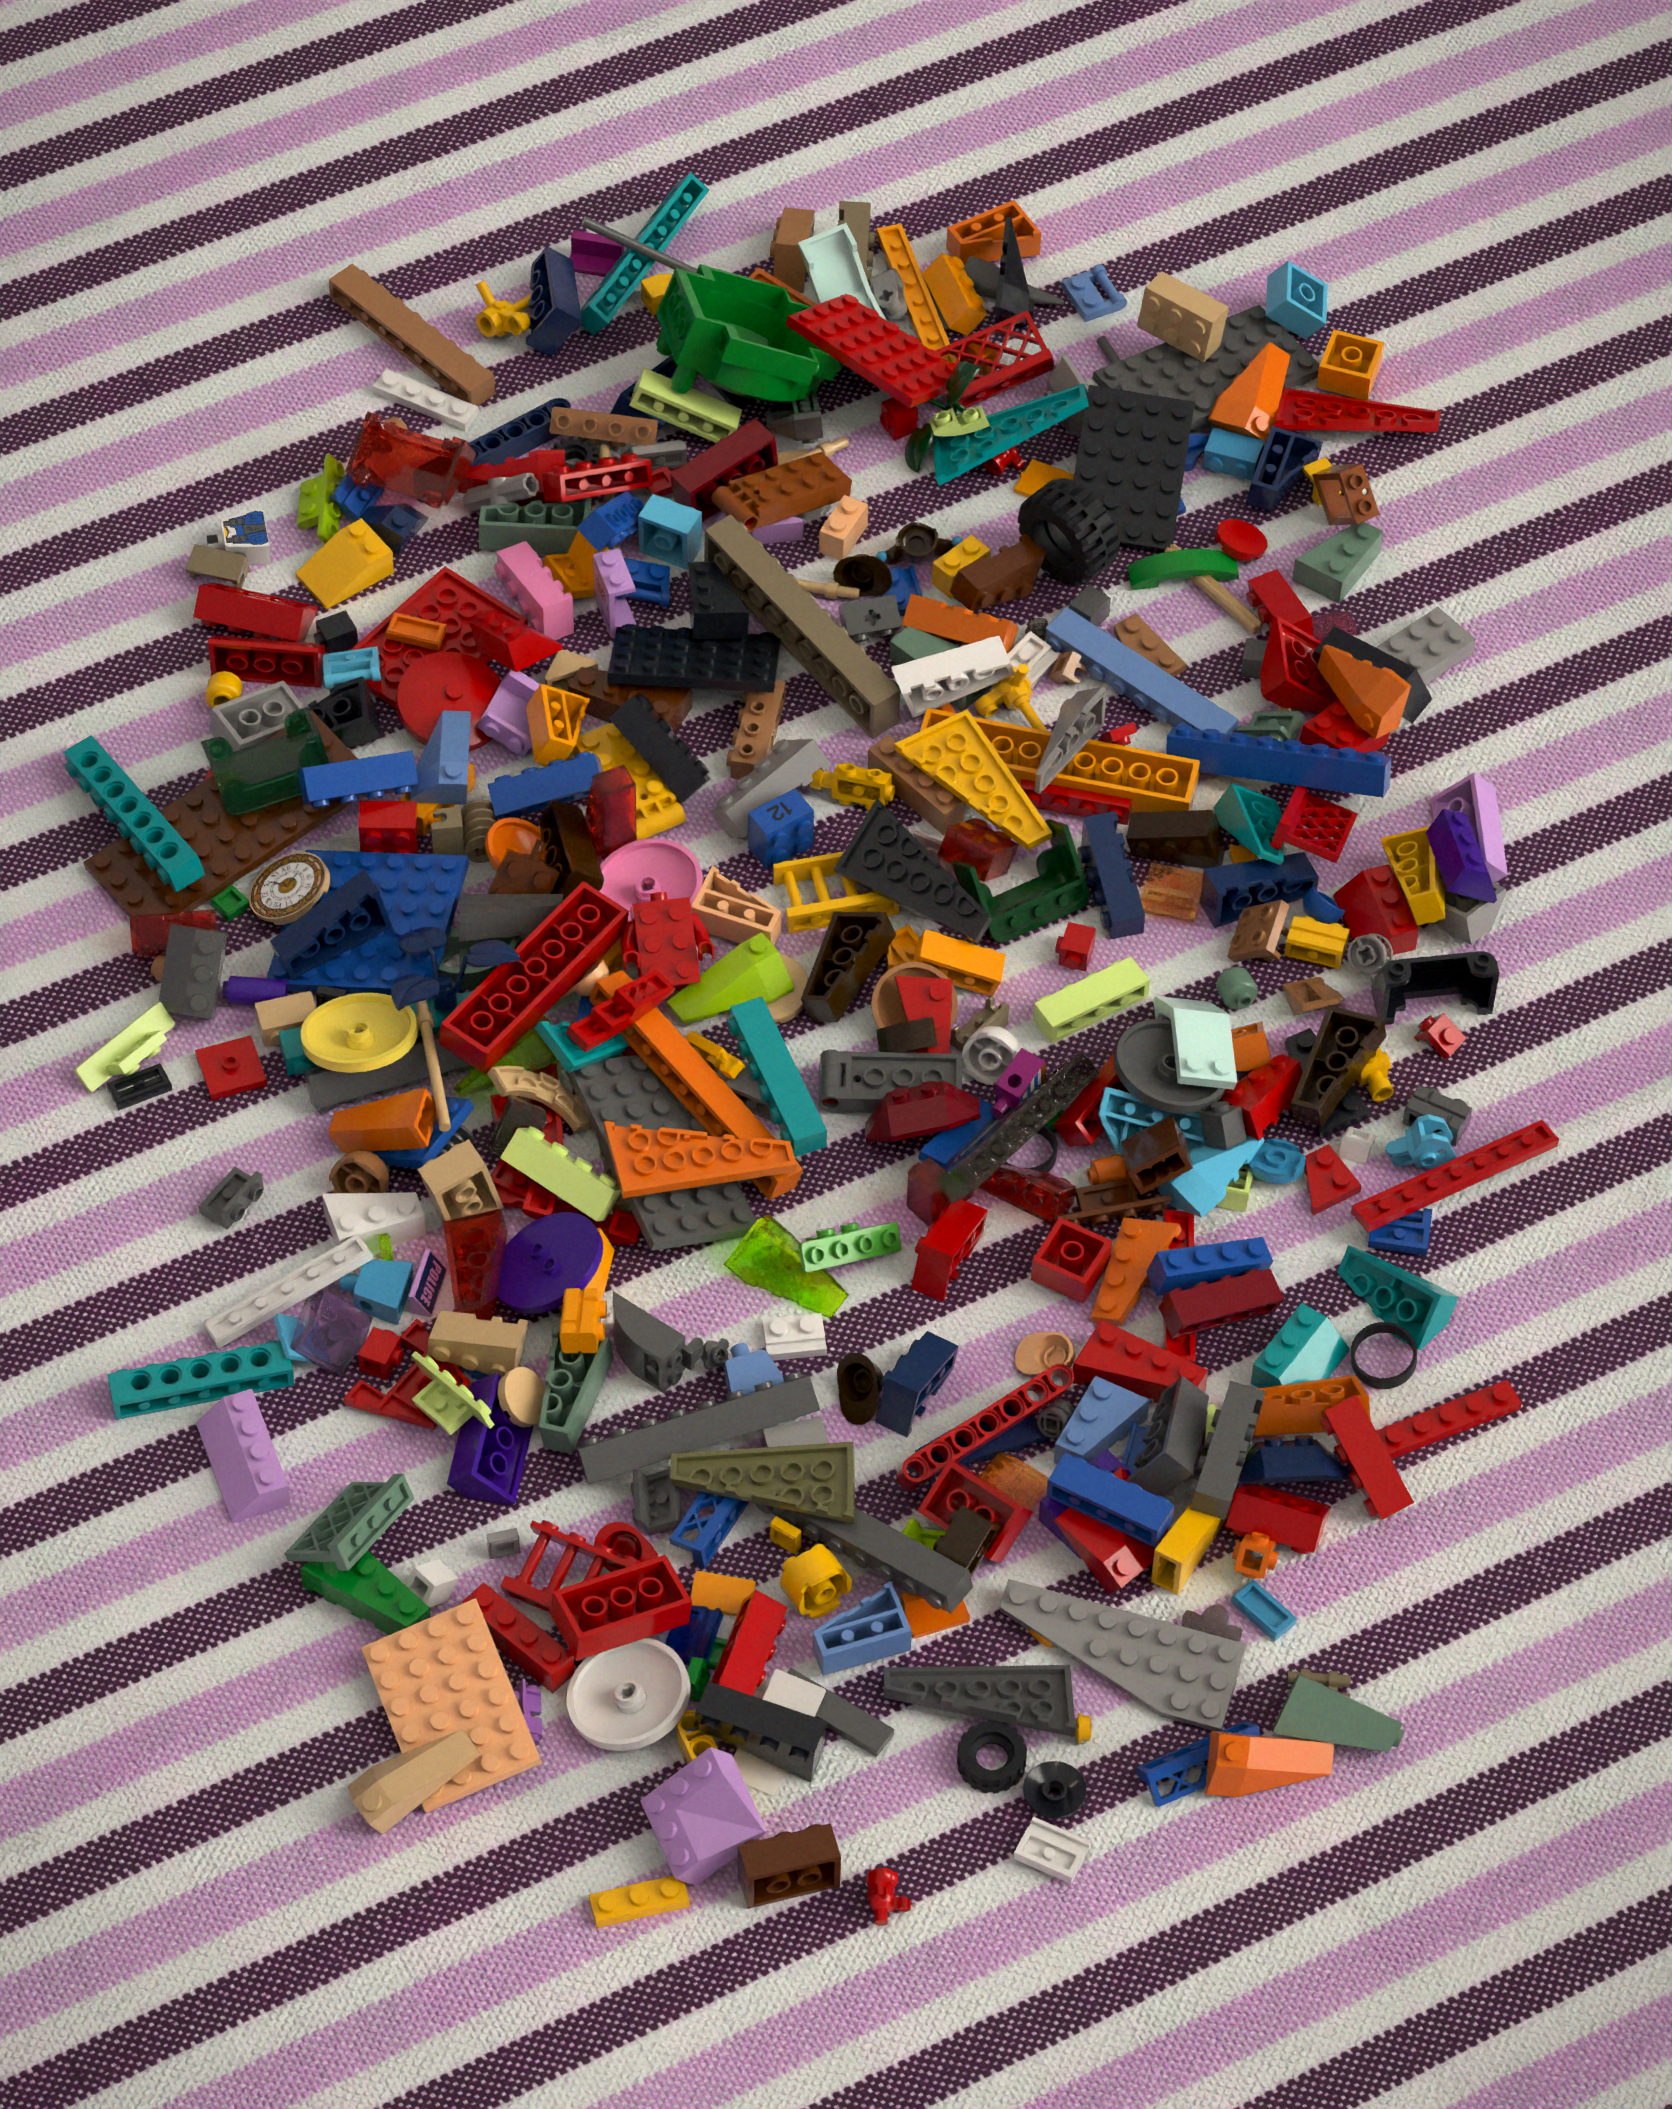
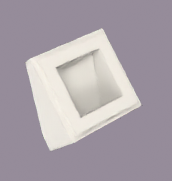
[1338,1127,1376,1164]

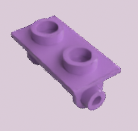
[513,1678,542,1746]

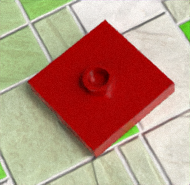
[195,1035,267,1101]

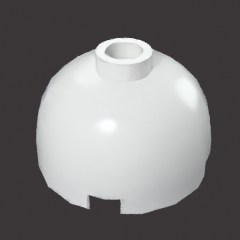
[962,1026,1021,1085]

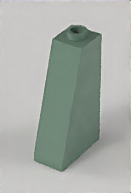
[889,626,993,712]
[1272,1673,1405,1752]

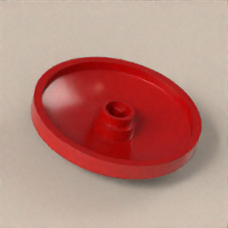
[396,652,501,751]

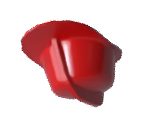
[594,1521,658,1573]

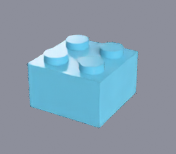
[1266,261,1328,339]
[638,494,702,570]

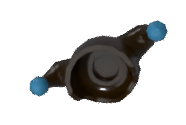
[876,522,963,565]

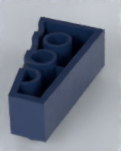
[1077,811,1145,939]
[270,869,392,980]

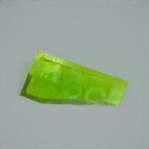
[453,1016,559,1098]
[724,1214,849,1318]

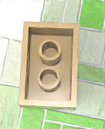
[1137,271,1229,362]
[418,1139,504,1237]

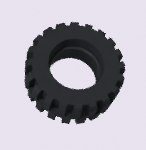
[1018,478,1120,586]

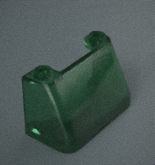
[201,707,329,815]

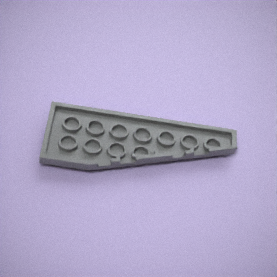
[1000,1579,1247,1732]

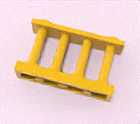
[773,851,899,934]

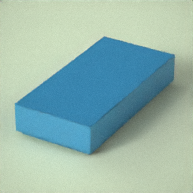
[1231,1579,1297,1642]

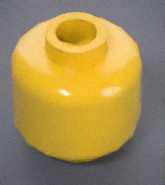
[205,671,243,708]

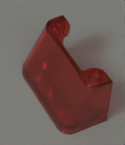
[345,411,476,509]

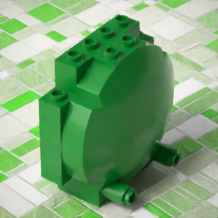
[656,264,843,402]

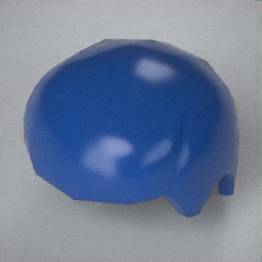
[1303,887,1345,924]

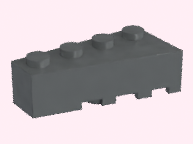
[1188,1381,1266,1520]

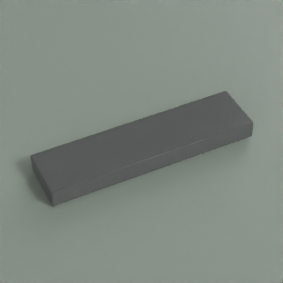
[787,1668,894,1757]

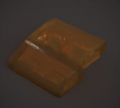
[1141,862,1203,923]
[980,1452,1049,1510]

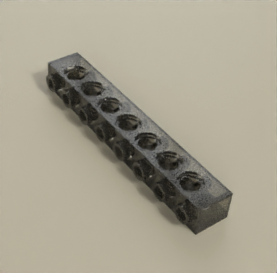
[936,1051,1100,1203]

